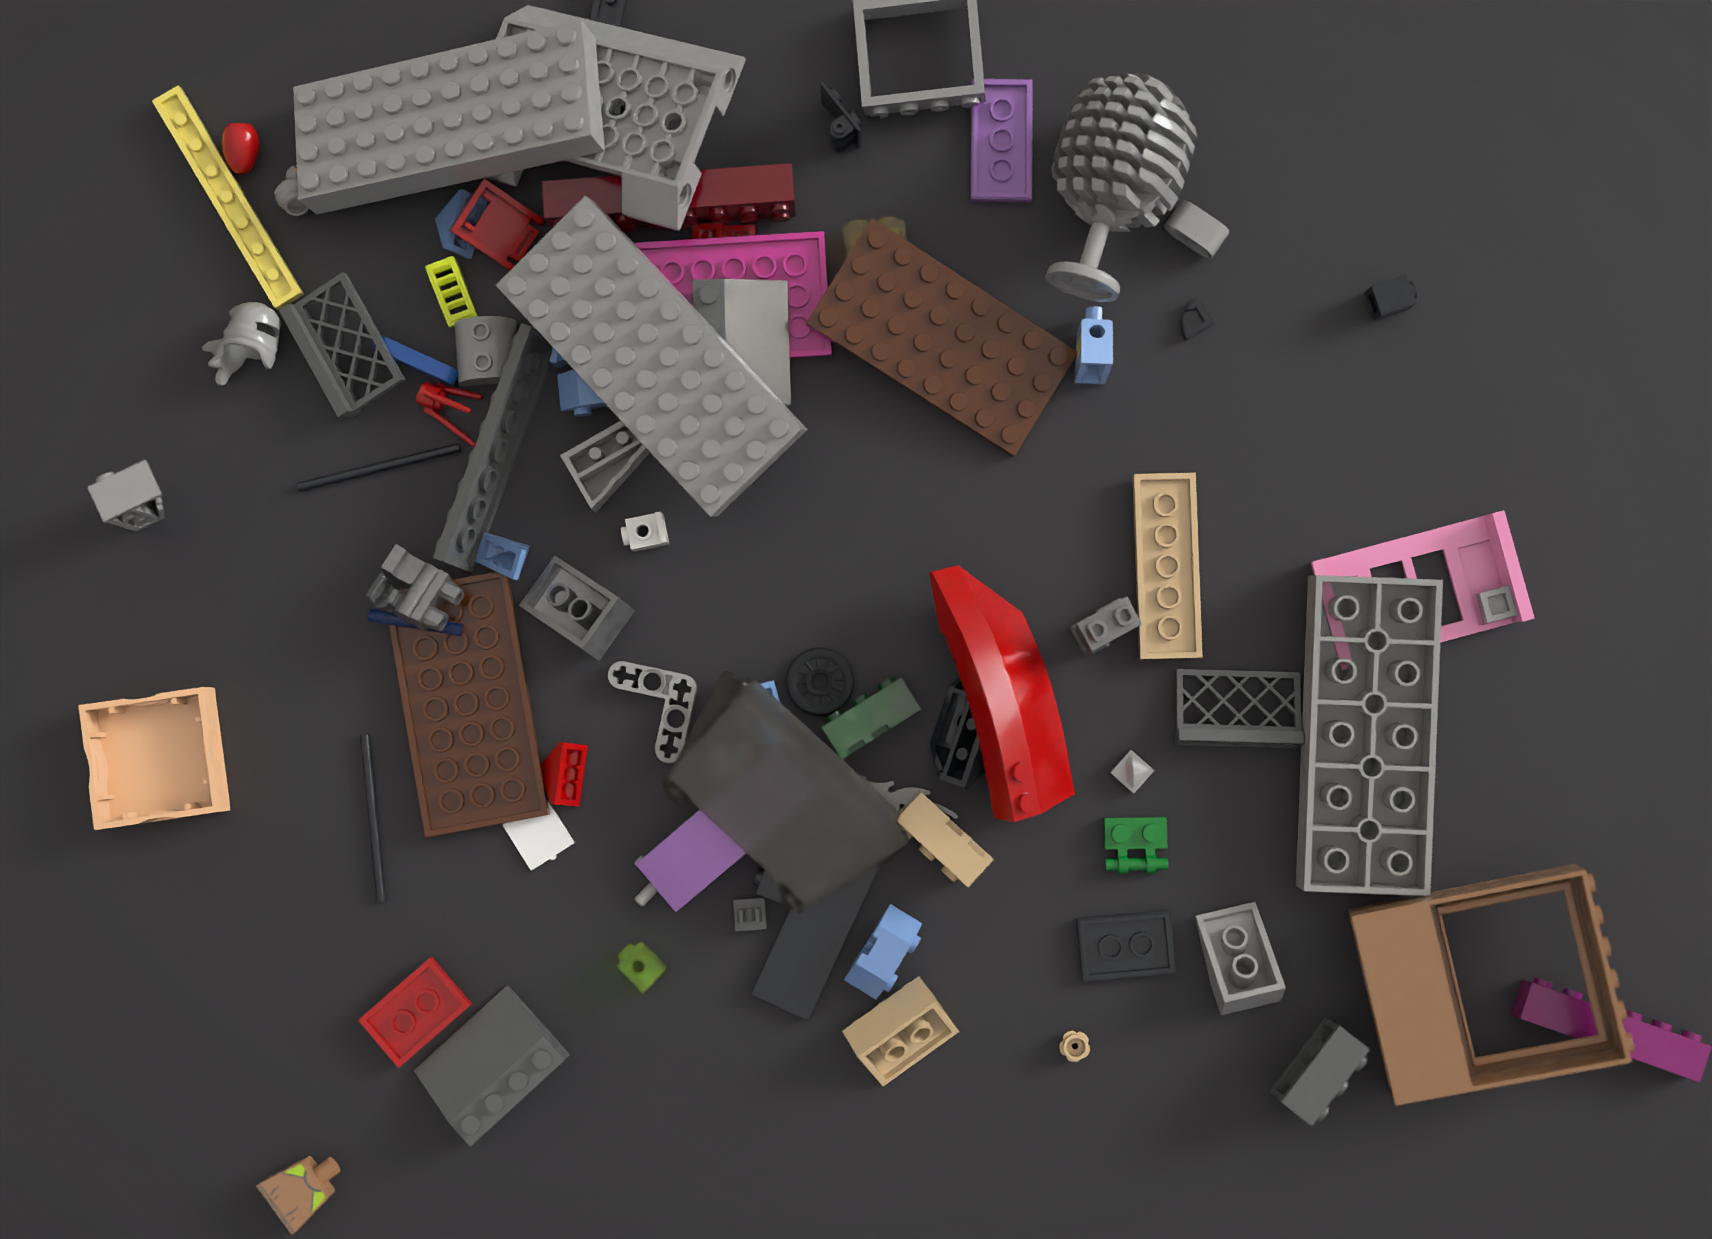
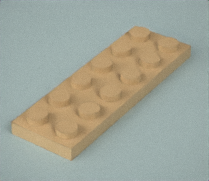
[1132,472,1203,660]

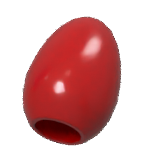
[222,123,260,174]

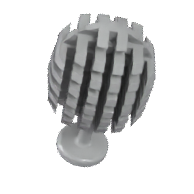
[1046,73,1197,302]

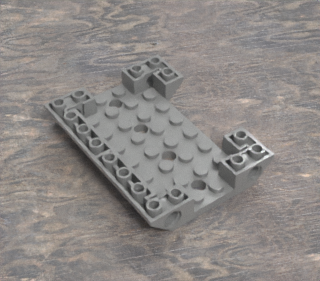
[486,5,746,231]

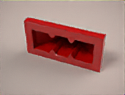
[541,742,588,807]

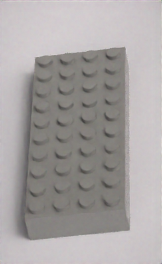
[293,19,605,214]
[496,196,808,517]
[1296,575,1443,896]

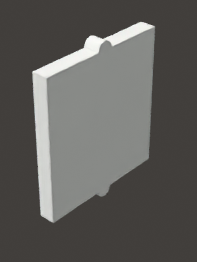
[503,799,575,871]

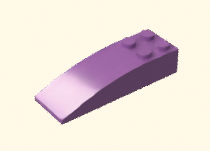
[636,742,820,912]

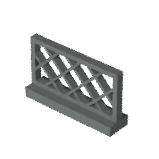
[279,272,405,418]
[1174,669,1304,749]

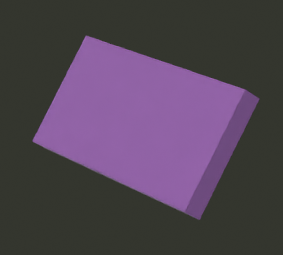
[970,79,1033,202]

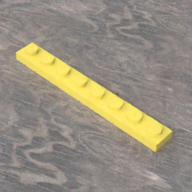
[152,85,304,310]

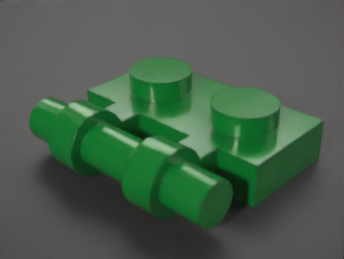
[1103,817,1168,874]

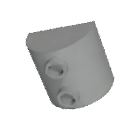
[455,316,518,386]

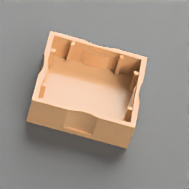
[78,687,231,830]

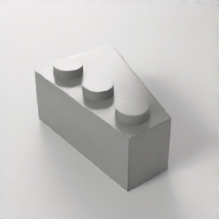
[560,421,650,513]

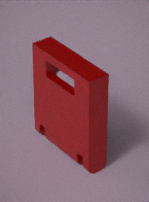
[449,178,545,271]

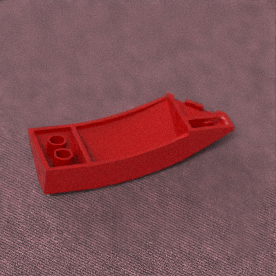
[929,565,1075,822]

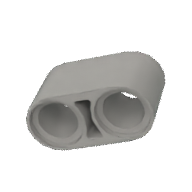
[1164,200,1229,259]

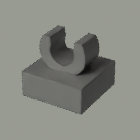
[733,897,767,931]

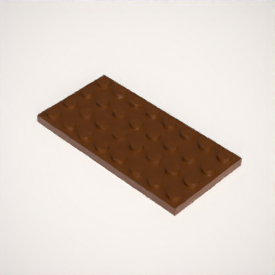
[806,218,1077,457]
[386,572,550,838]

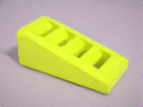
[425,256,478,328]

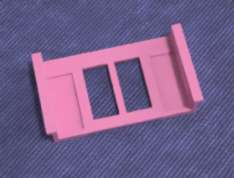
[1310,510,1534,670]

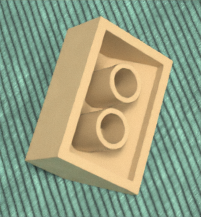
[842,976,959,1086]

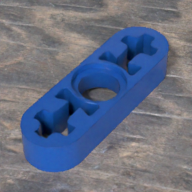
[372,335,458,386]

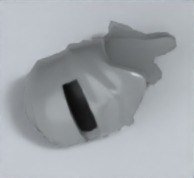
[202,302,281,386]

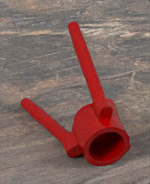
[416,381,483,447]

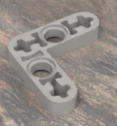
[608,661,697,763]

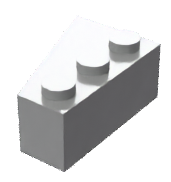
[87,459,165,532]

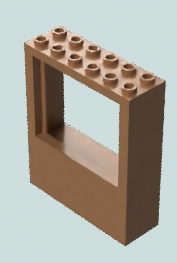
[1348,864,1635,1105]

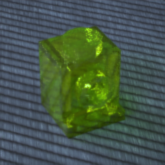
[616,941,667,993]

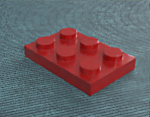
[358,957,472,1068]

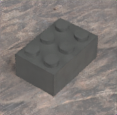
[1268,1018,1370,1126]

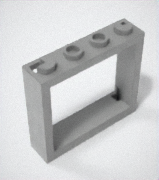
[853,0,986,118]

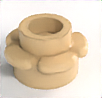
[1059,1031,1090,1062]

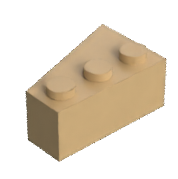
[894,791,994,887]

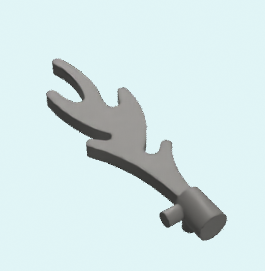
[848,772,958,819]

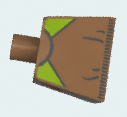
[257,1156,340,1234]

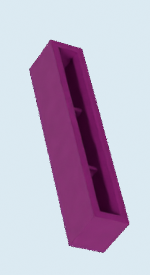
[1510,977,1712,1082]

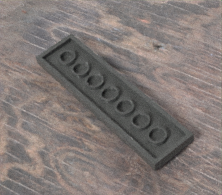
[433,323,553,573]

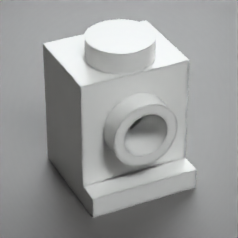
[621,511,670,552]

